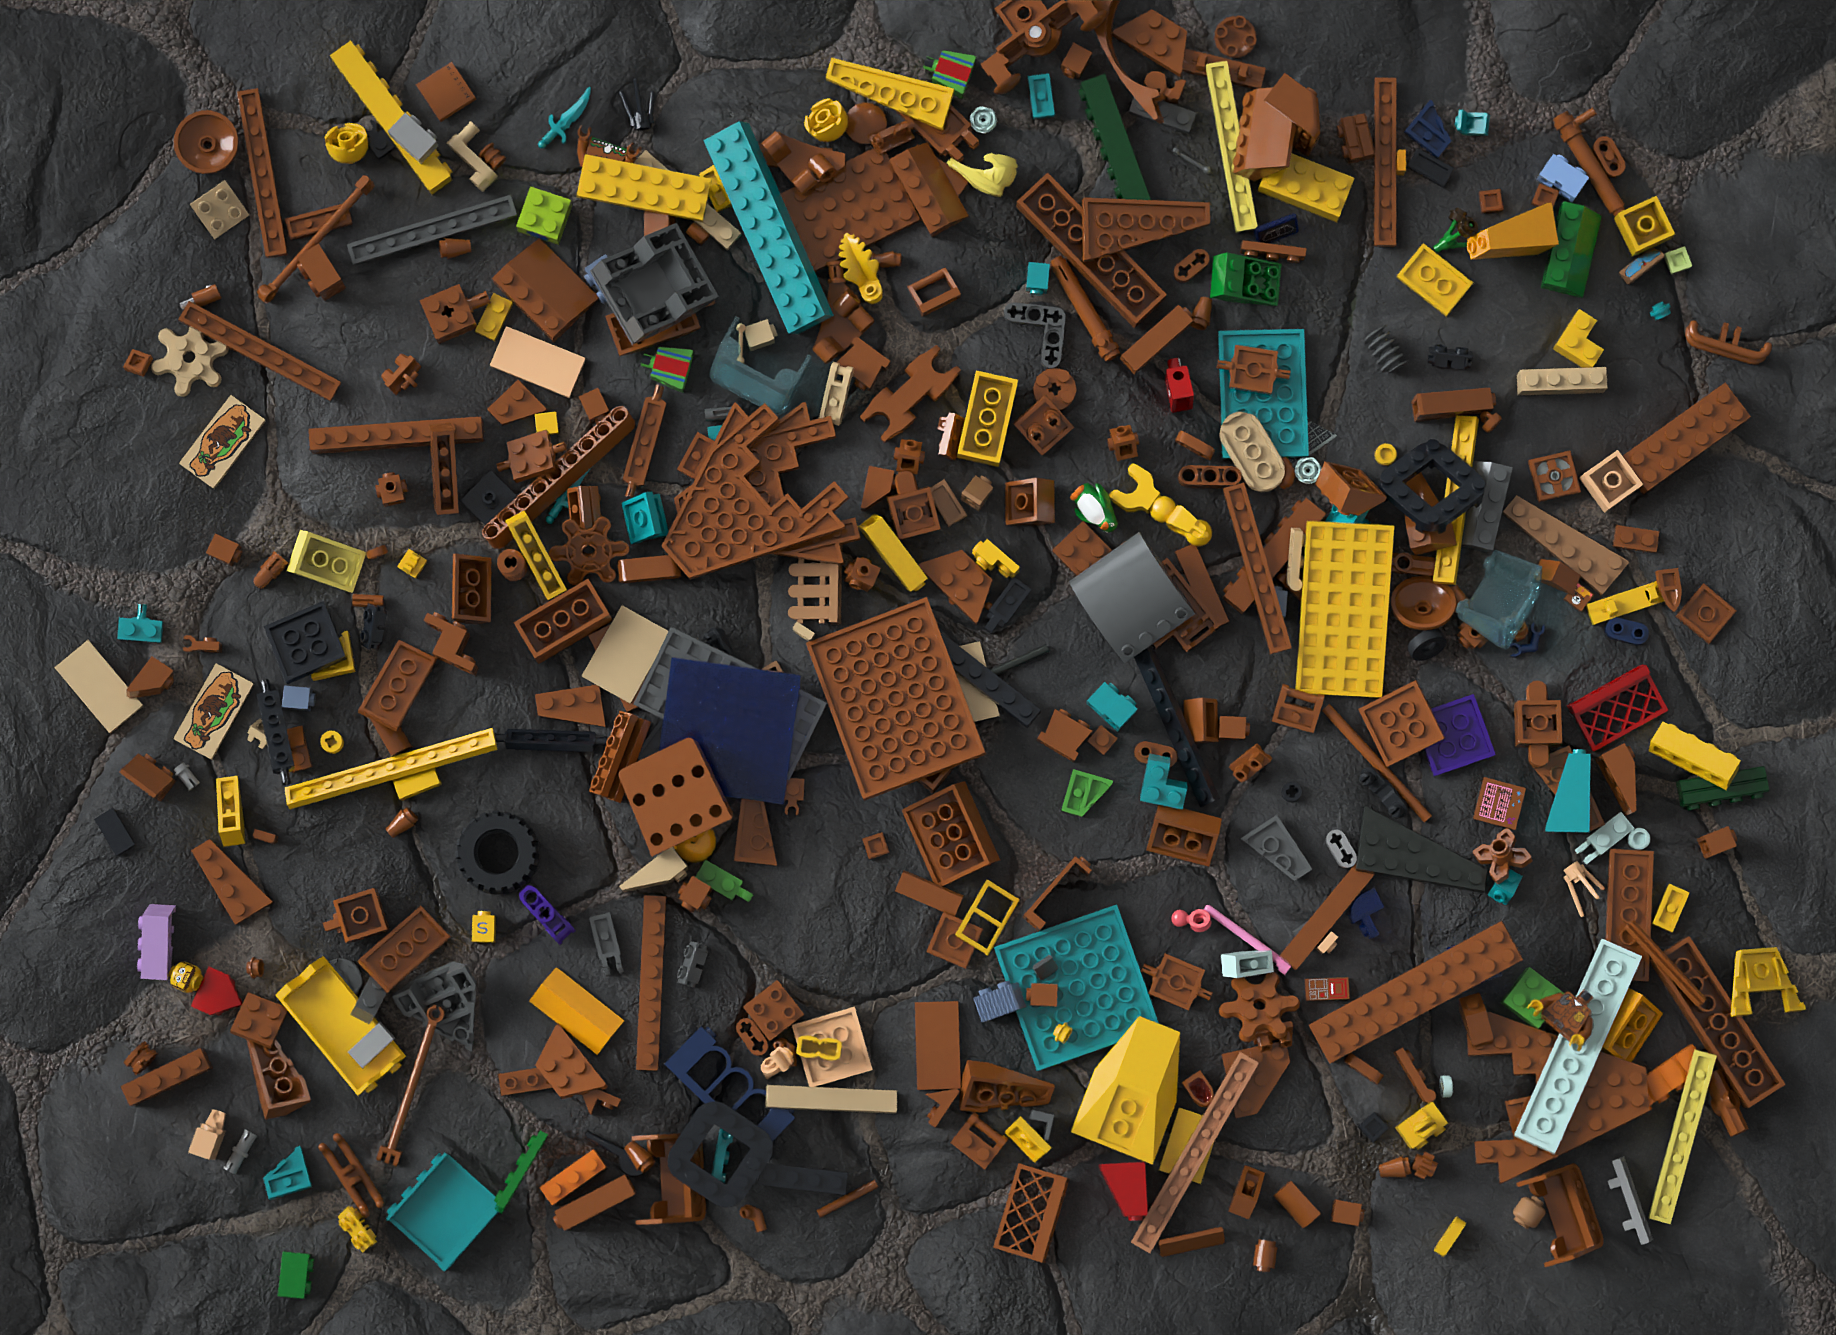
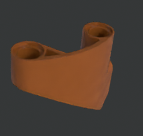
[761,131,846,195]
[813,282,875,364]

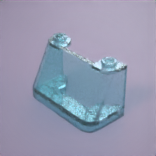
[1456,550,1542,650]

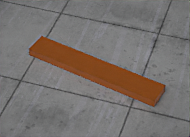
[1279,863,1375,970]

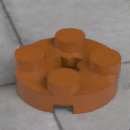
[1033,368,1076,411]

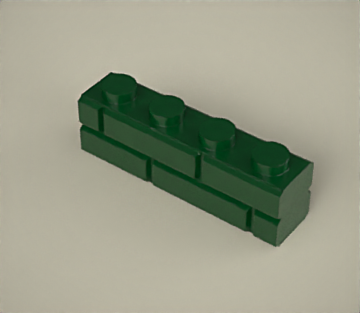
[1676,766,1769,811]

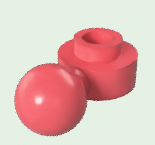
[1171,909,1211,932]

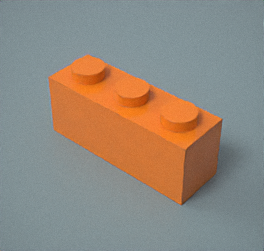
[539,1149,607,1206]

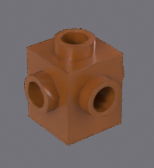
[1107,425,1139,461]
[894,439,925,474]
[375,472,408,507]
[844,557,881,592]
[1457,614,1493,650]

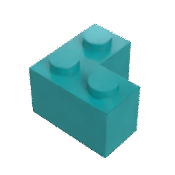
[1086,682,1137,732]
[1140,753,1187,809]

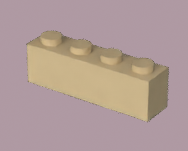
[1517,367,1607,395]

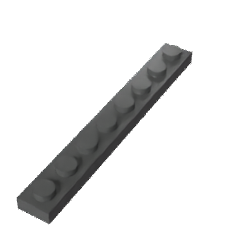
[347,195,517,266]

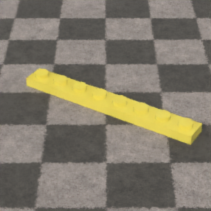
[1205,61,1258,233]
[1648,1049,1717,1224]

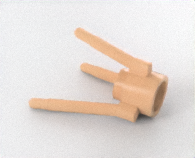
[1563,861,1605,917]

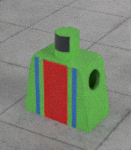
[923,51,976,99]
[641,347,694,393]

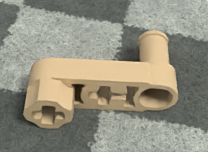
[447,121,498,192]

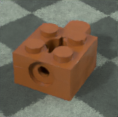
[887,471,941,540]

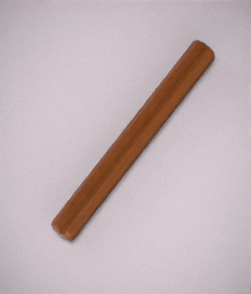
[1625,921,1706,1006]

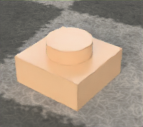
[1315,931,1338,954]

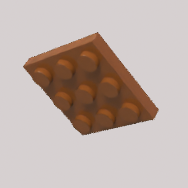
[1358,680,1446,767]

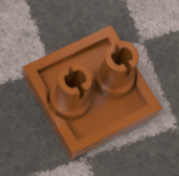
[1013,394,1074,455]

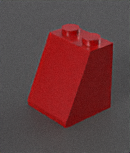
[1099,1162,1148,1221]

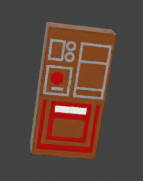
[1304,977,1350,1001]

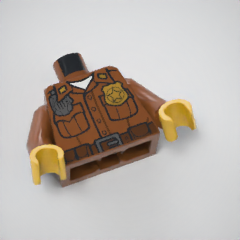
[1527,989,1594,1051]

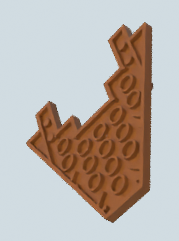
[662,402,849,580]
[674,402,861,565]
[1467,1012,1649,1184]

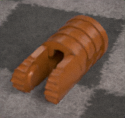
[253,551,289,589]

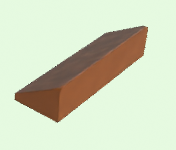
[1157,1227,1225,1257]

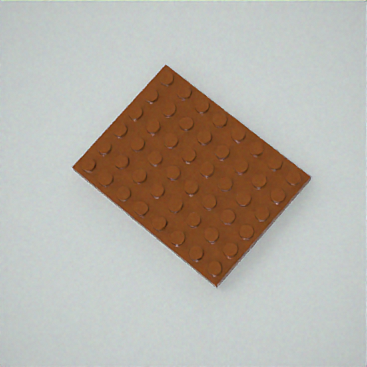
[806,597,986,801]

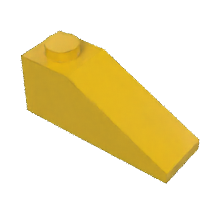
[216,776,245,847]

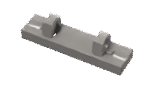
[1608,1156,1653,1245]

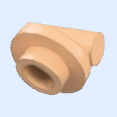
[770,1047,794,1072]
[761,1057,781,1079]

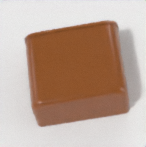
[618,738,733,857]

